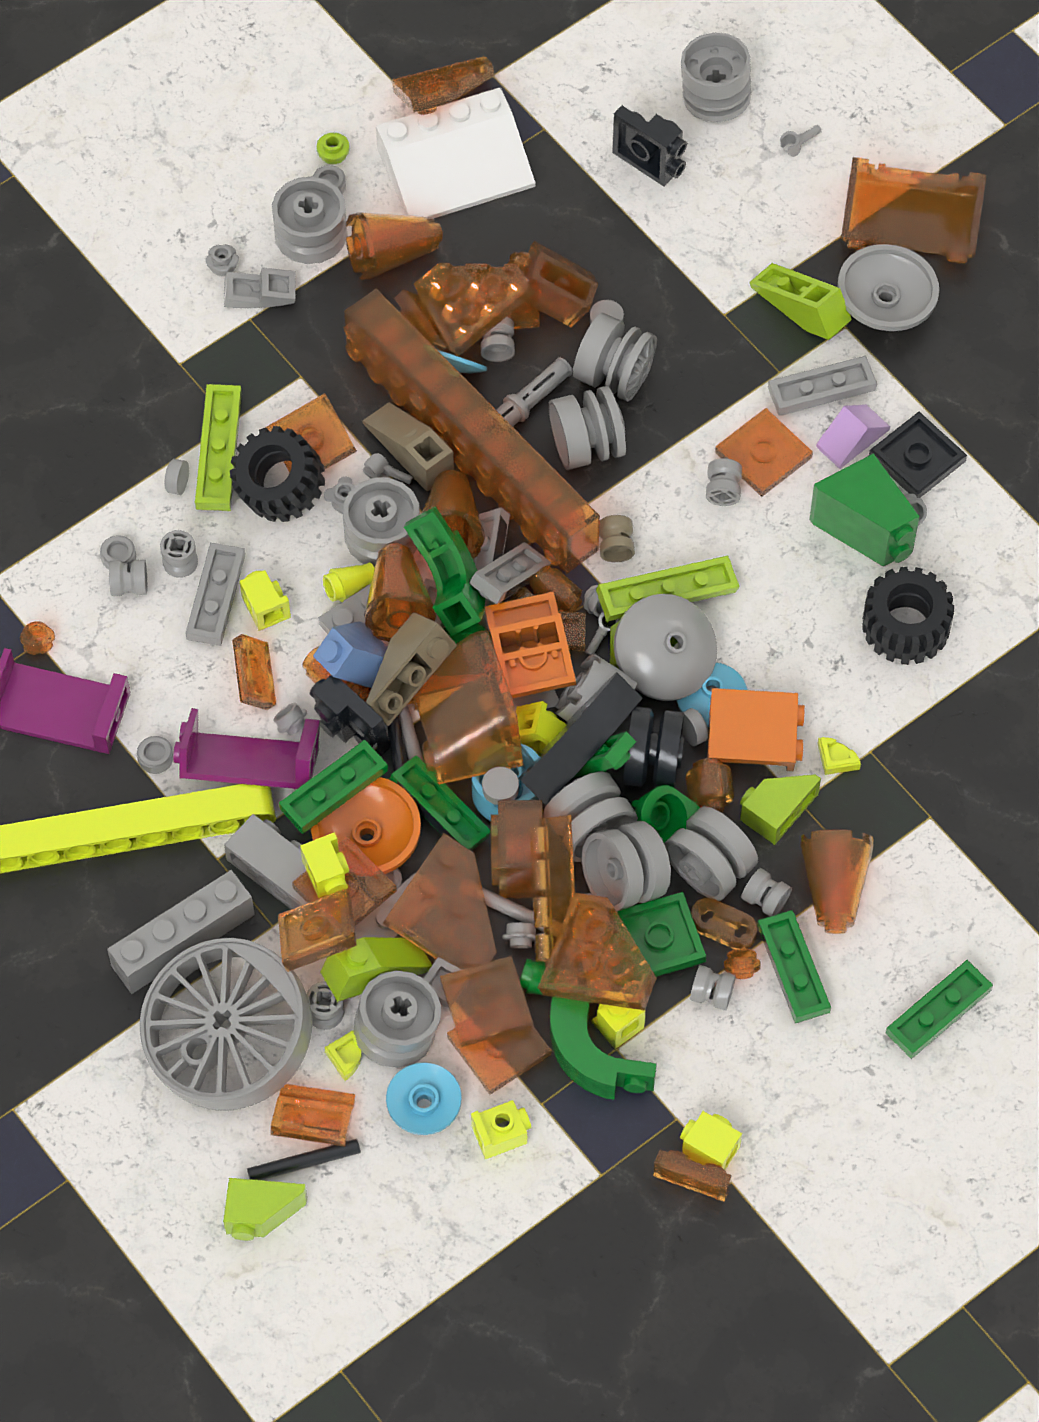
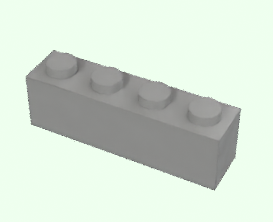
[224,814,366,943]
[107,870,255,994]

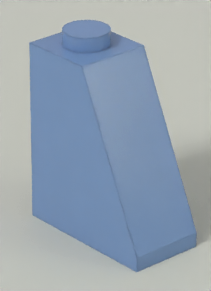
[313,622,388,688]

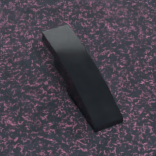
[518,672,642,805]

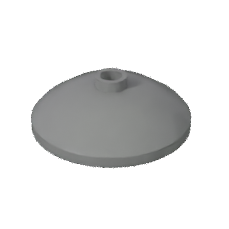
[837,244,939,331]
[614,594,717,701]

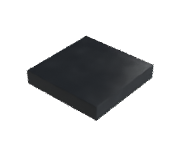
[869,411,967,498]

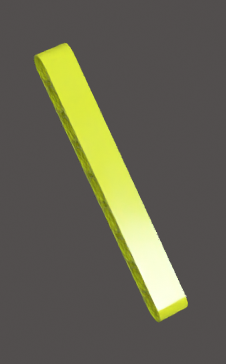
[0,784,276,873]

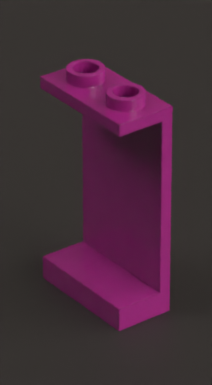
[0,648,131,754]
[173,708,320,789]

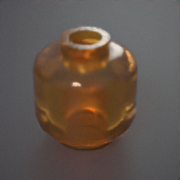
[685,758,735,812]

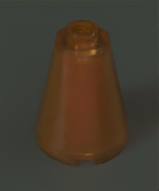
[346,212,443,280]
[417,470,485,559]
[364,543,436,642]
[800,830,874,934]

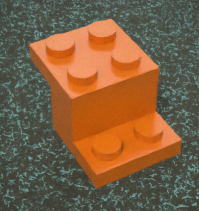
[485,592,576,700]

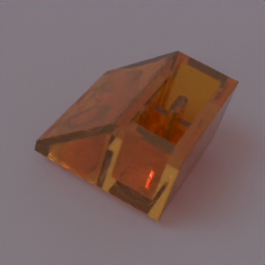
[513,241,598,327]

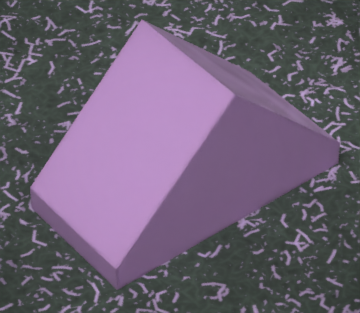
[816,405,890,469]

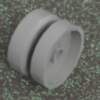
[272,176,347,264]
[343,478,420,568]
[543,771,638,862]
[664,806,758,901]
[582,821,671,911]
[353,971,441,1068]

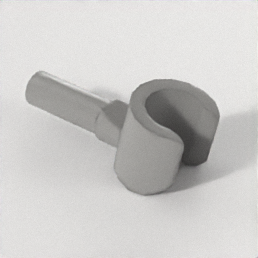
[780,125,821,157]
[363,453,413,485]
[585,612,620,656]

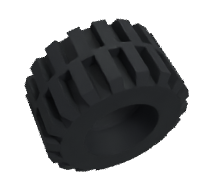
[230,426,325,522]
[862,566,954,665]

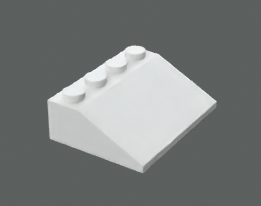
[376,88,535,225]

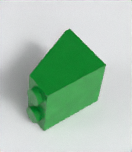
[809,453,920,567]

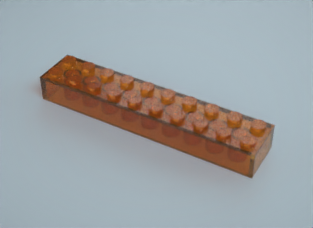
[344,289,600,574]

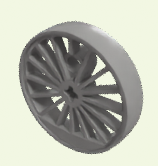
[140,938,312,1110]

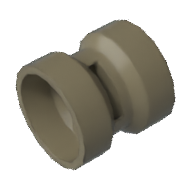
[598,515,635,563]

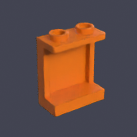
[707,688,805,771]

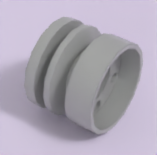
[681,32,751,122]
[573,313,657,402]
[549,386,626,470]

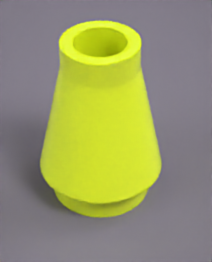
[323,562,378,602]

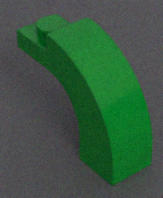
[404,506,485,636]
[550,993,657,1100]

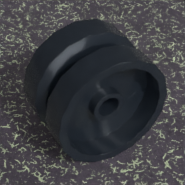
[623,707,685,788]

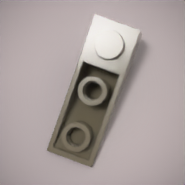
[362,402,454,492]
[366,612,457,726]

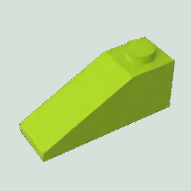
[749,263,852,340]
[320,937,432,1002]

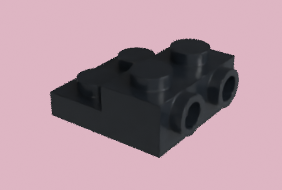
[612,105,688,187]
[309,675,390,756]

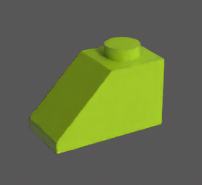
[740,774,821,845]
[223,1178,307,1241]

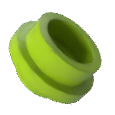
[316,132,350,165]

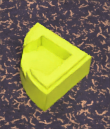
[817,737,861,775]
[324,1030,362,1081]

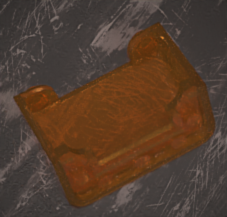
[841,157,987,263]
[407,630,524,785]

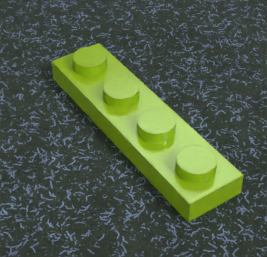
[195,384,242,511]
[596,555,740,622]

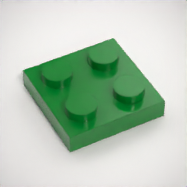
[613,892,706,978]

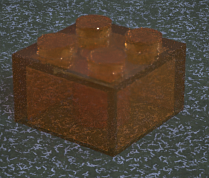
[491,800,544,898]

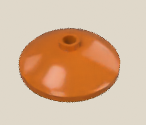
[311,777,421,878]

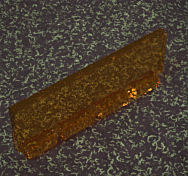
[530,815,578,967]

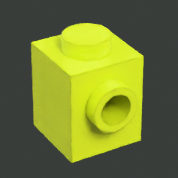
[680,1111,742,1177]

